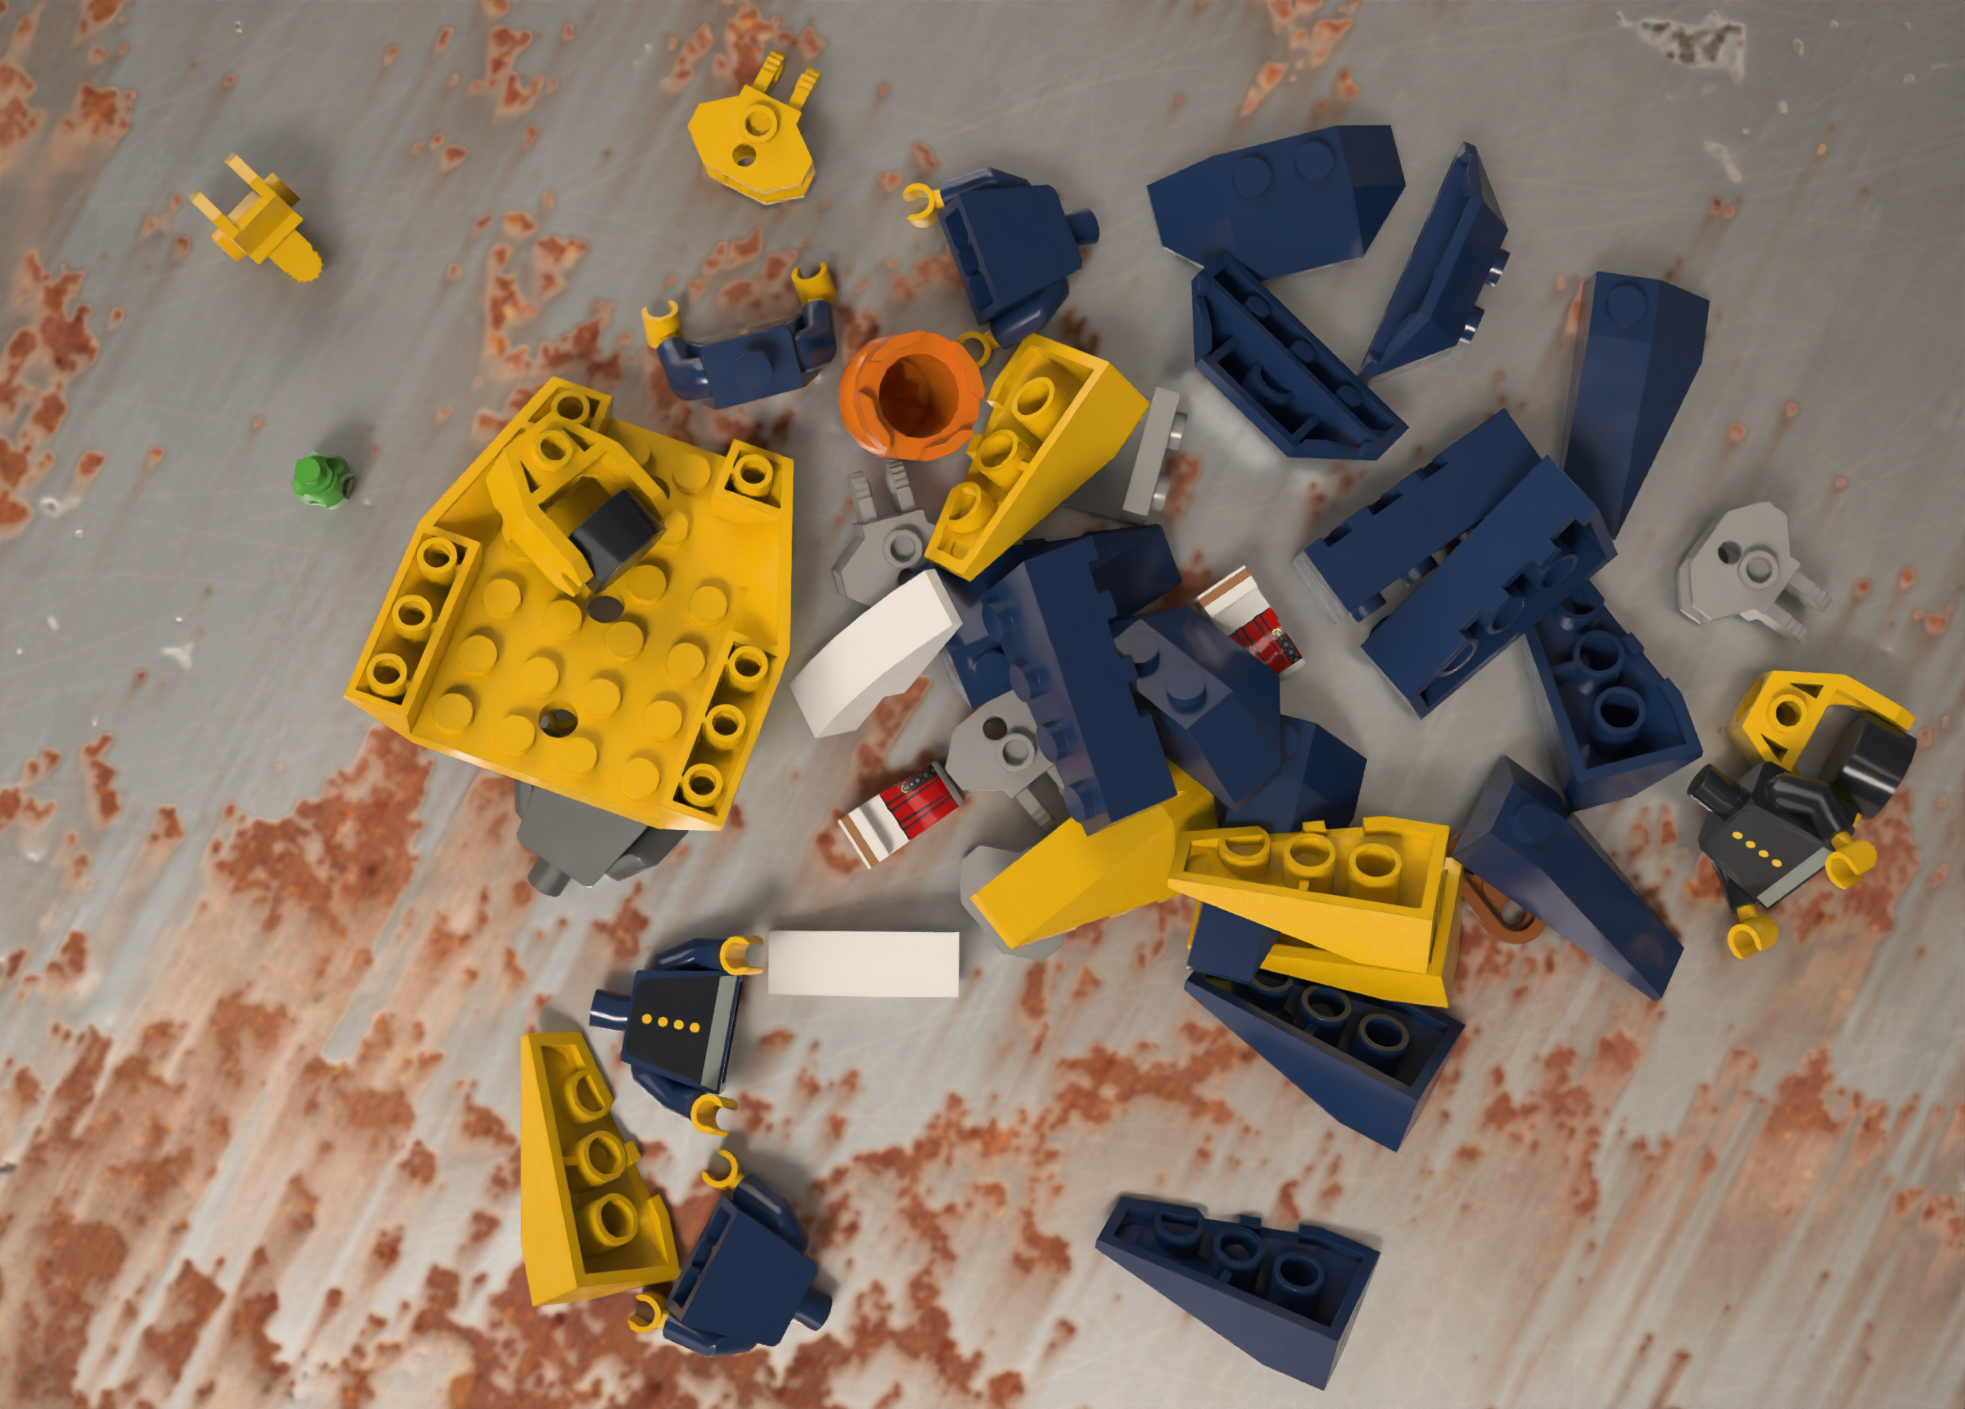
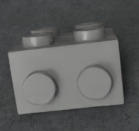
[1060,386,1188,526]

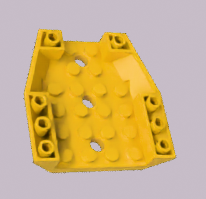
[344,376,794,831]

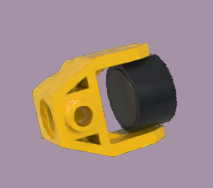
[485,412,673,597]
[1724,670,1917,829]

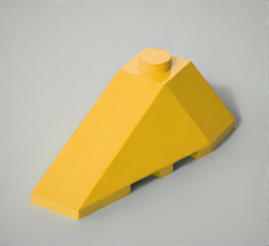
[924,333,1151,582]
[970,757,1218,950]
[1167,816,1450,974]
[1187,857,1464,1008]
[521,1032,681,1307]

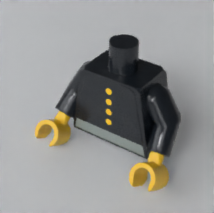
[1687,761,1877,959]

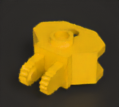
[687,49,822,205]
[188,152,324,284]

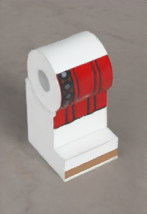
[1193,565,1306,682]
[838,759,965,869]

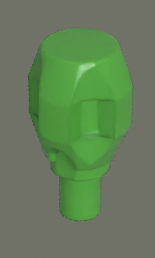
[291,450,355,511]

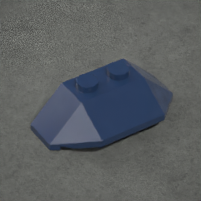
[1147,125,1406,283]
[1356,141,1510,386]
[1191,250,1410,461]
[1110,605,1282,812]

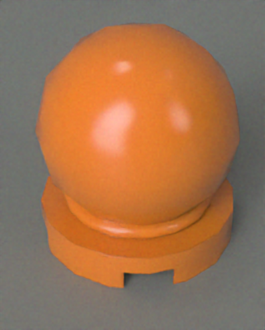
[837,330,985,461]

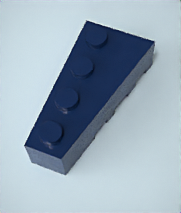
[1291,408,1542,625]
[1360,455,1618,720]
[979,535,1178,837]

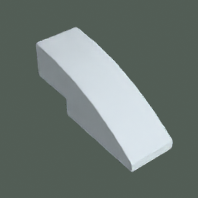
[789,569,963,739]
[768,930,960,998]

